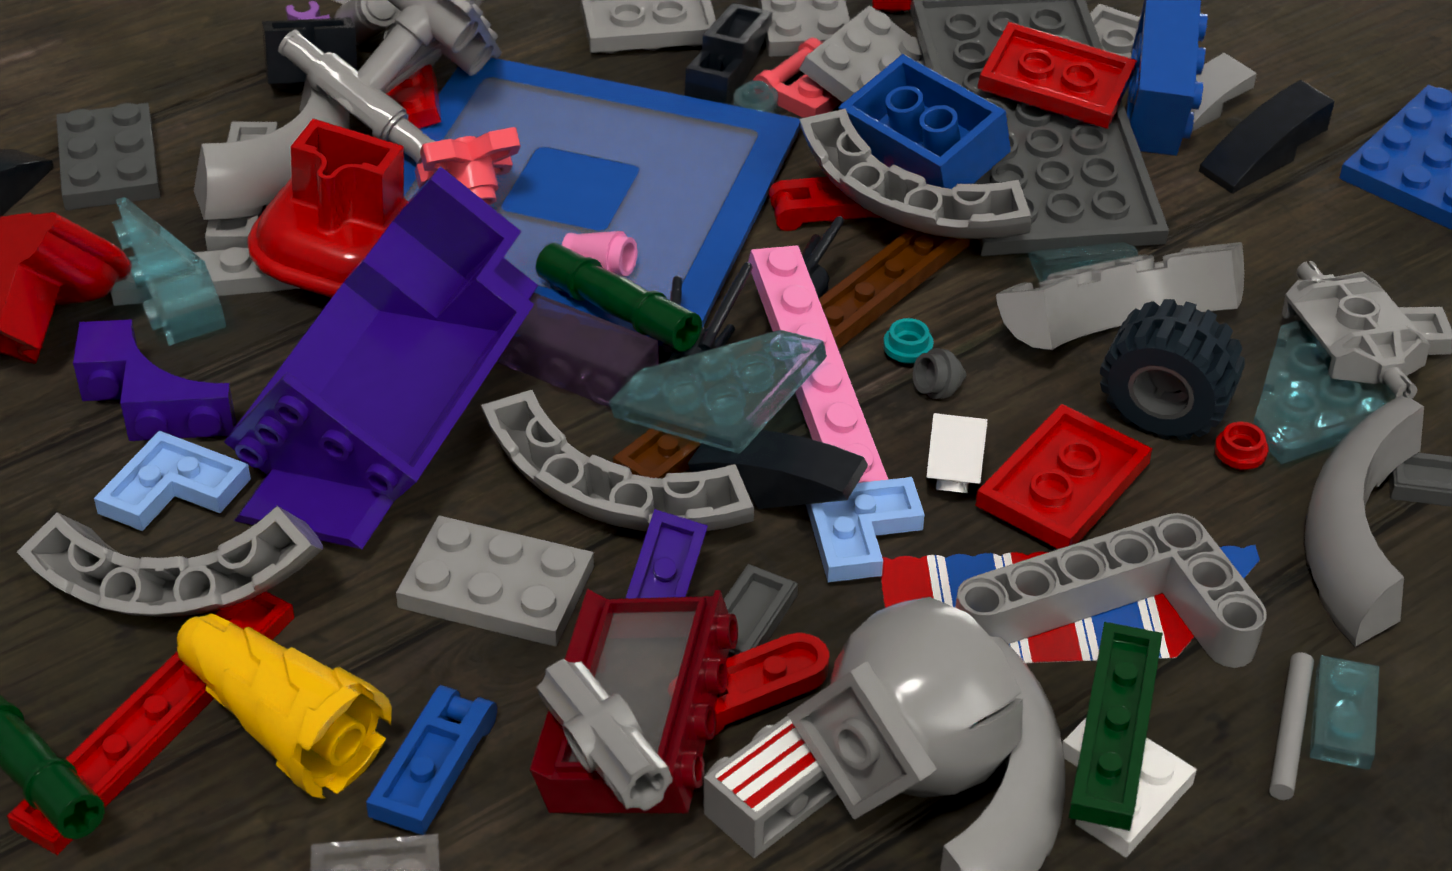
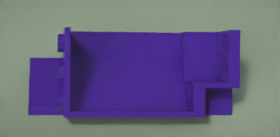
[224,166,539,549]

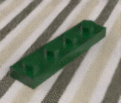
[1068,622,1163,831]

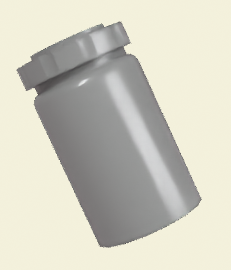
[335,0,401,44]

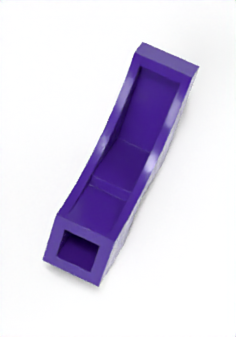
[73,319,236,441]

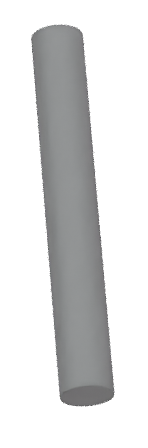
[1269,652,1314,800]

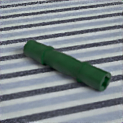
[535,243,702,351]
[0,694,105,839]

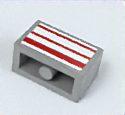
[704,715,838,858]

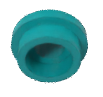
[883,318,934,364]

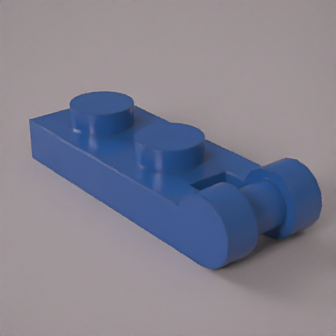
[366,685,498,836]

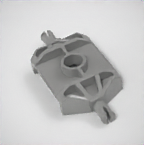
[1282,261,1430,399]

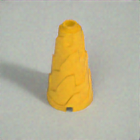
[177,613,392,798]

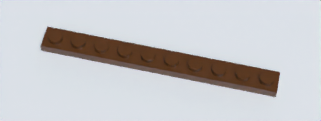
[613,229,971,479]

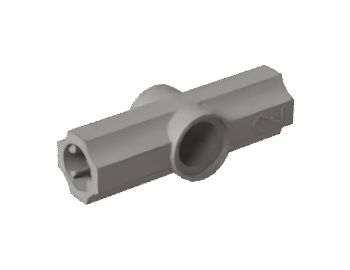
[537,659,673,811]

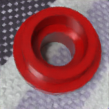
[1214,421,1269,469]

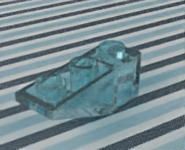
[112,197,227,346]

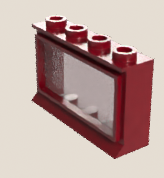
[530,589,738,813]

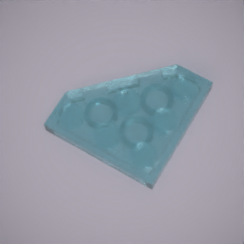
[1253,319,1395,465]
[609,330,827,454]

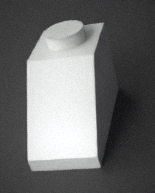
[926,413,988,493]

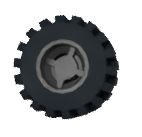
[1099,299,1245,441]

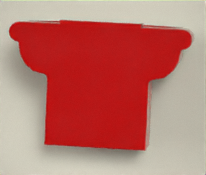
[247,118,408,298]
[0,212,132,364]

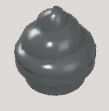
[913,348,967,399]

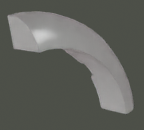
[194,74,350,220]
[800,109,1031,239]
[996,242,1244,350]
[481,390,754,531]
[1305,397,1424,647]
[17,506,323,617]
[940,637,1066,871]

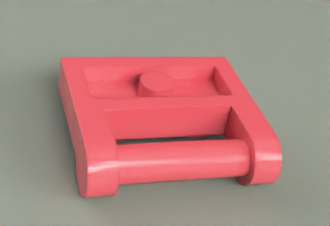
[753,37,843,118]

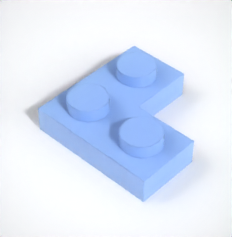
[94,431,251,531]
[806,477,925,582]

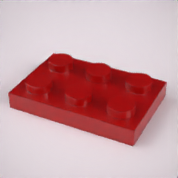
[978,22,1137,129]
[975,404,1153,549]

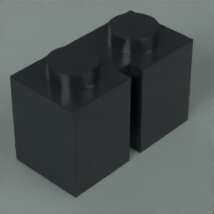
[262,17,358,89]

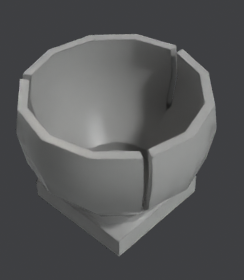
[787,597,1023,820]

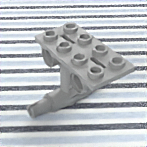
[278,0,502,164]

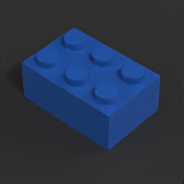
[1126,0,1208,156]
[838,54,1011,189]

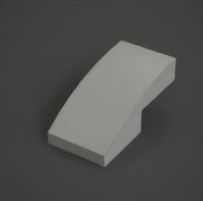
[1190,53,1257,131]

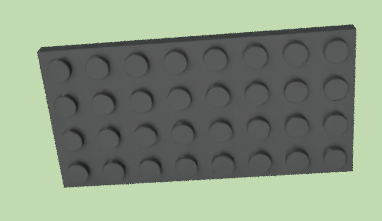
[910,0,1169,256]

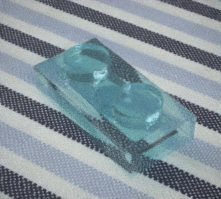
[1310,655,1379,770]

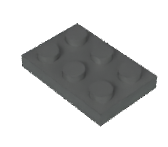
[56,103,161,211]

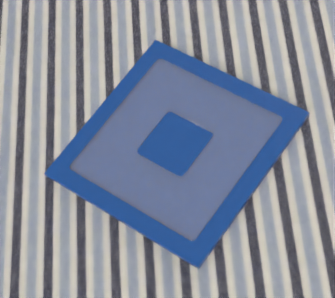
[404,57,801,346]

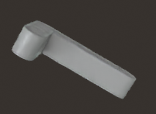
[955,513,1267,668]

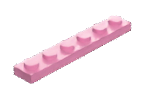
[748,245,888,483]

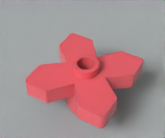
[415,127,521,205]

